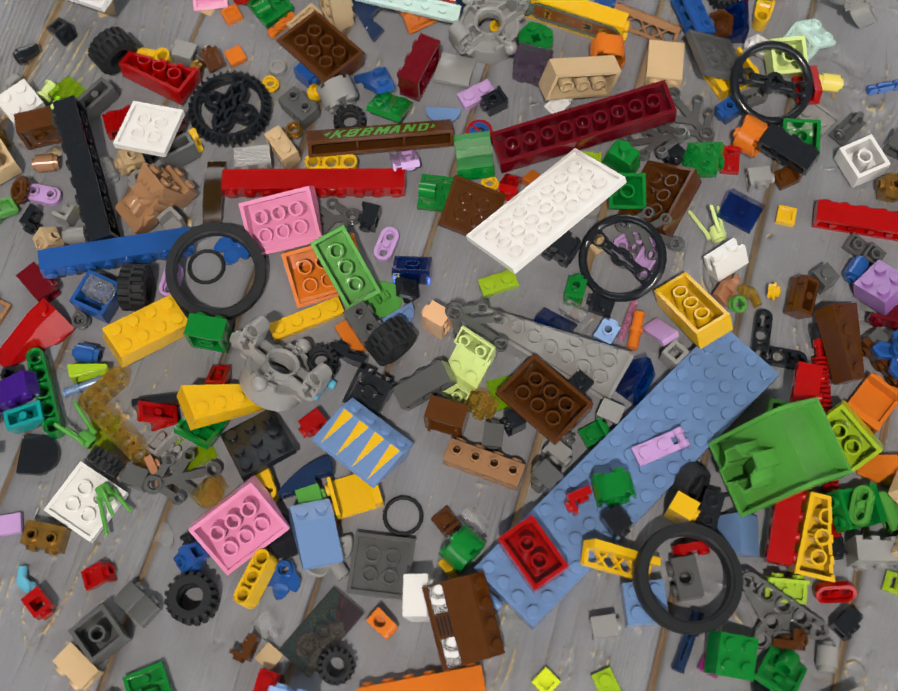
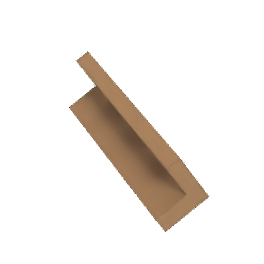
[614,2,683,42]

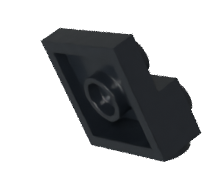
[342,365,396,417]

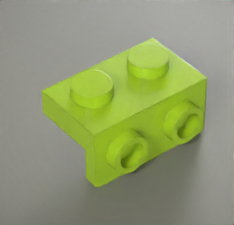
[763,572,810,605]

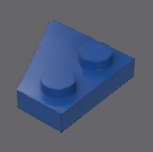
[353,67,395,94]

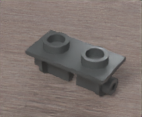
[829,111,866,147]

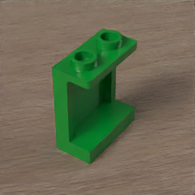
[825,482,888,533]

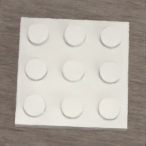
[113,101,185,157]
[44,461,129,544]

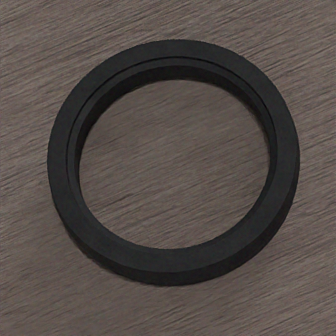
[165,222,266,320]
[633,523,743,635]

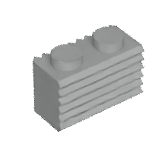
[233,143,273,169]

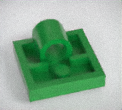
[246,0,295,29]
[366,91,413,123]
[682,142,725,177]
[417,174,454,212]
[174,416,229,450]
[754,644,808,691]
[122,661,173,691]

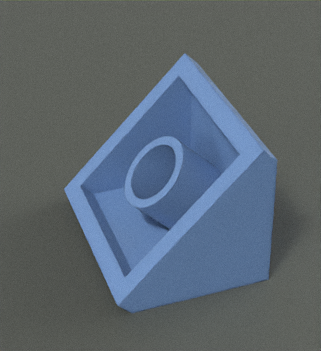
[717,512,759,558]

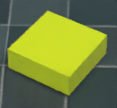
[531,667,561,691]

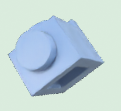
[592,318,621,346]

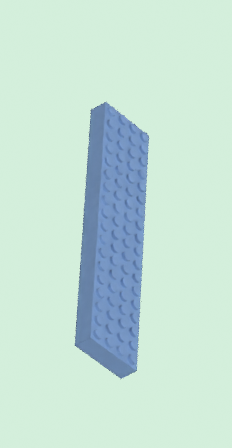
[474,331,780,630]

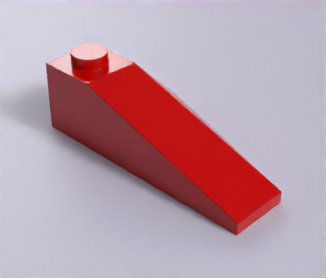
[0,298,75,368]

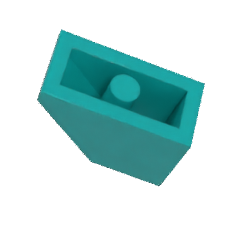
[3,400,45,434]

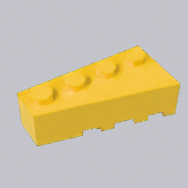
[176,384,264,430]
[787,491,835,582]

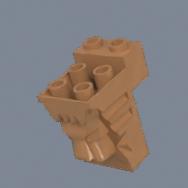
[114,162,199,234]

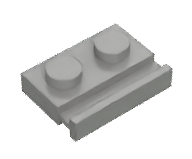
[795,104,838,138]

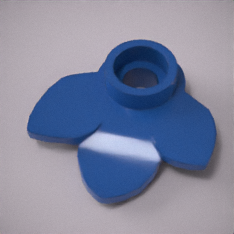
[214,237,250,265]
[267,560,300,600]

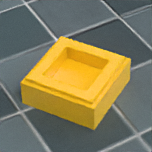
[775,204,797,227]

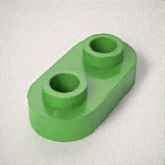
[849,485,875,527]

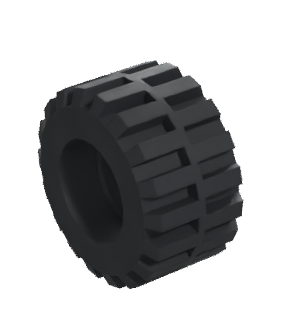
[88,26,138,75]
[117,264,155,311]
[365,316,417,366]
[164,571,220,626]

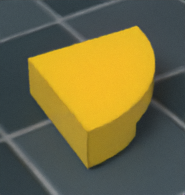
[188,128,204,153]
[437,559,459,579]

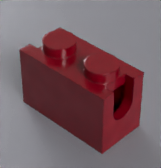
[16,262,61,303]

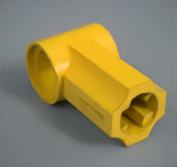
[137,47,174,64]

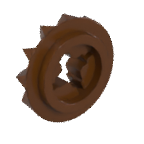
[11,175,31,205]

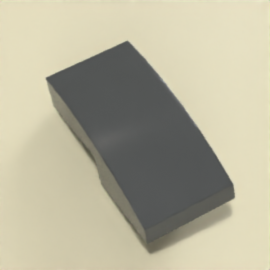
[841,232,887,266]

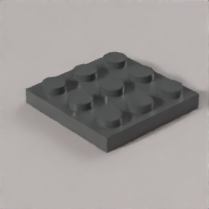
[685,29,748,80]
[346,532,416,600]

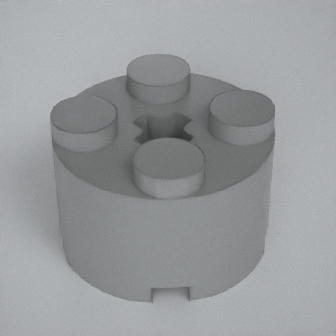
[316,74,358,114]

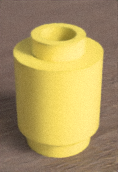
[819,73,844,93]

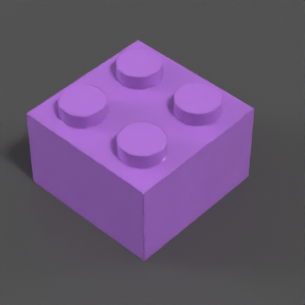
[853,260,898,315]

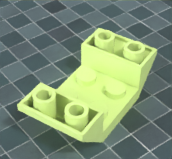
[440,326,496,405]

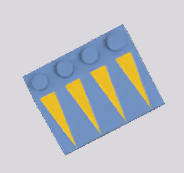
[311,398,414,488]

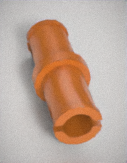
[626,310,646,351]

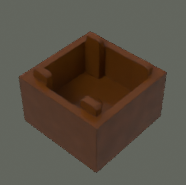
[14,106,63,150]
[424,395,469,439]

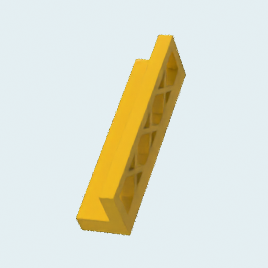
[580,539,661,580]

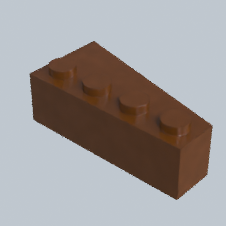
[814,303,865,385]

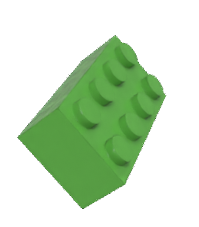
[310,224,381,309]

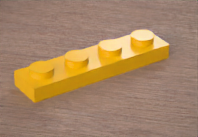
[269,296,344,343]

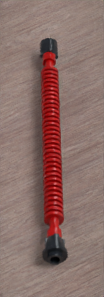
[809,323,848,560]

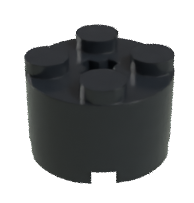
[541,230,582,268]

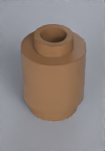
[32,153,60,173]

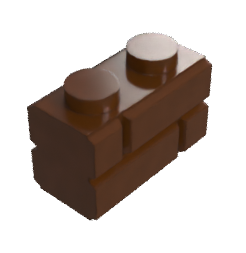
[784,275,820,320]

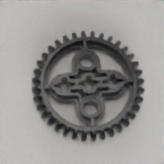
[188,70,272,148]

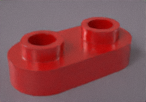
[671,541,712,557]
[814,581,857,604]

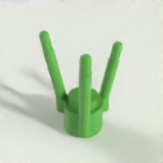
[53,401,99,450]
[95,483,132,536]

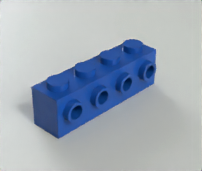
[670,0,716,35]

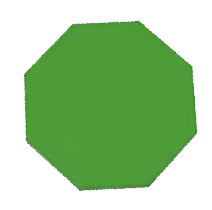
[364,281,403,318]

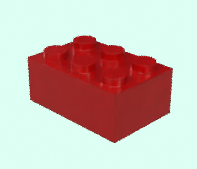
[497,515,569,594]

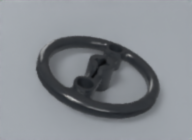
[730,41,814,125]
[579,214,667,302]

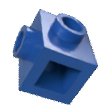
[173,541,210,574]

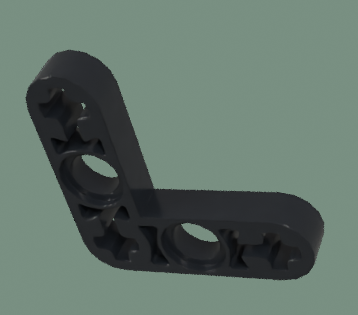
[750,309,807,370]

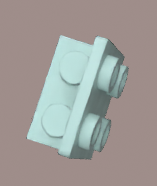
[783,18,836,62]

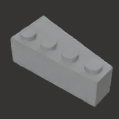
[844,535,898,570]

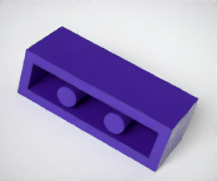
[0,370,41,416]

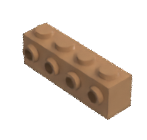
[443,438,526,491]

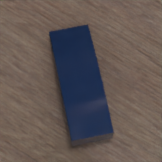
[277,455,335,500]

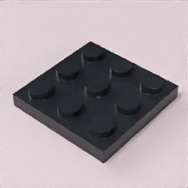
[220,410,297,481]

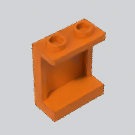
[847,372,898,434]

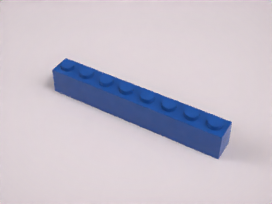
[37,226,195,279]

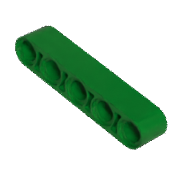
[26,348,66,439]

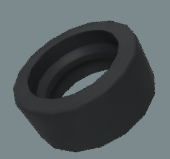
[673,462,711,500]

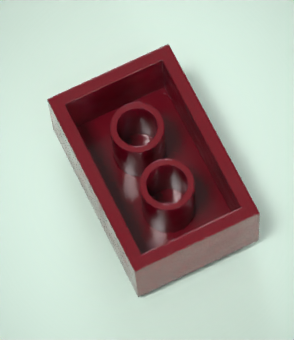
[397,33,441,102]

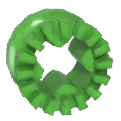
[727,296,747,313]

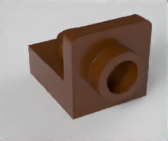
[709,9,734,38]
[200,45,225,73]
[773,166,803,191]
[431,506,462,539]
[772,628,808,651]
[229,633,261,664]

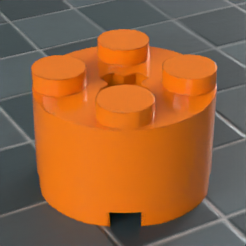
[589,32,626,69]
[731,114,770,158]

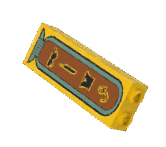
[523,0,630,41]

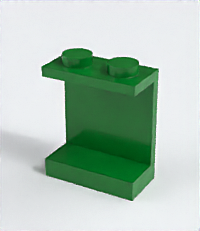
[453,131,495,180]

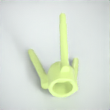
[688,205,727,243]

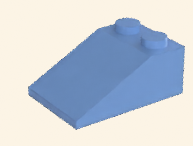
[289,498,343,571]

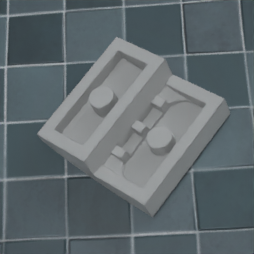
[434,52,477,89]
[142,424,197,472]

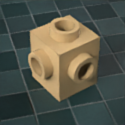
[114,149,145,176]
[32,227,65,250]

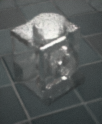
[81,273,116,305]

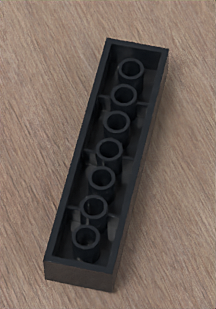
[52,95,121,242]

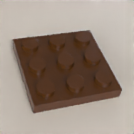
[438,174,506,236]

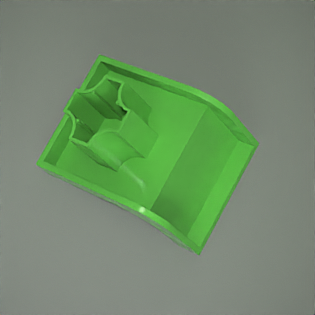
[708,397,853,518]

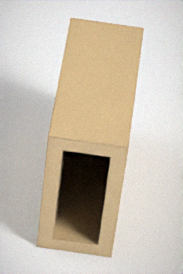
[644,40,685,89]

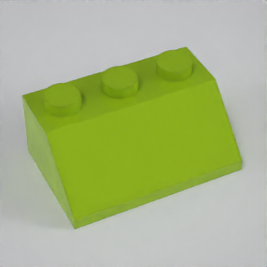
[826,399,884,472]

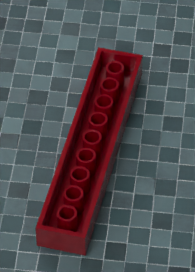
[490,80,677,174]

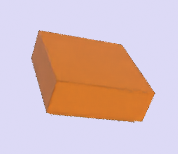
[220,3,244,26]
[224,45,248,68]

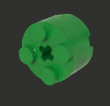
[518,21,554,65]
[591,467,637,508]
[439,524,486,574]

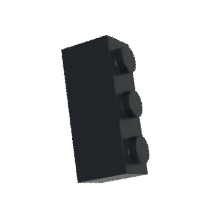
[758,123,820,176]

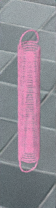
[617,300,638,344]

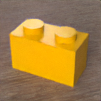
[663,491,700,524]

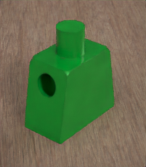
[602,139,641,173]

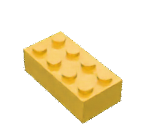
[654,272,733,349]
[102,294,188,368]

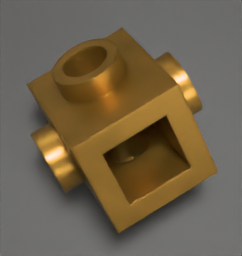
[876,173,898,203]

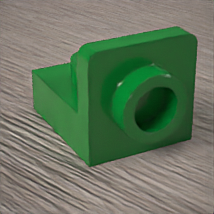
[577,417,610,449]

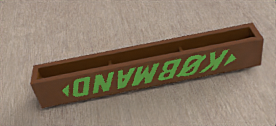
[306,119,454,158]

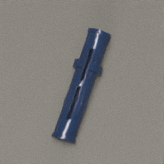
[671,610,704,674]

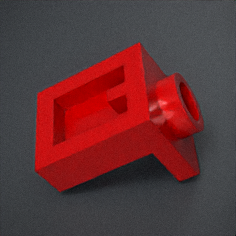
[719,145,742,175]
[564,485,593,517]
[81,562,117,591]

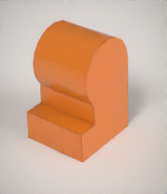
[365,607,398,641]

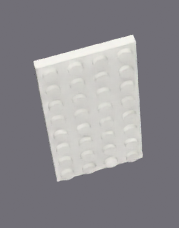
[466,148,627,274]

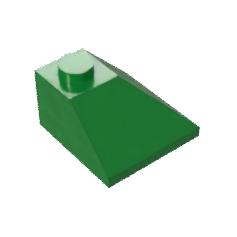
[606,173,646,210]

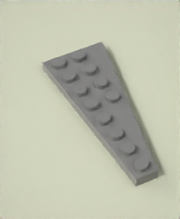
[481,307,636,400]

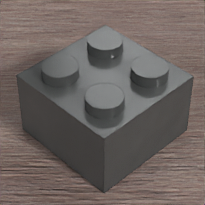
[68,604,132,666]

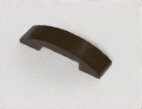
[203,161,227,224]

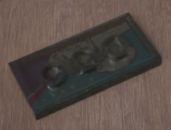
[278,587,364,678]

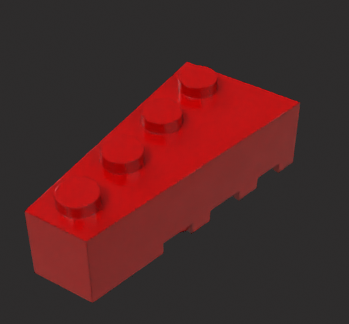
[119,51,201,106]

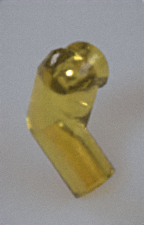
[737,284,763,308]

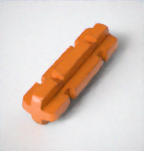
[267,11,296,39]

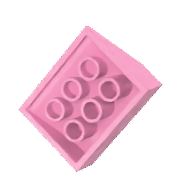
[238,186,322,255]
[188,475,290,576]

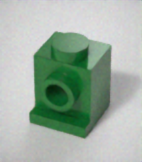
[563,274,588,305]

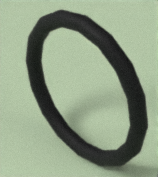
[187,249,226,284]
[382,496,424,536]

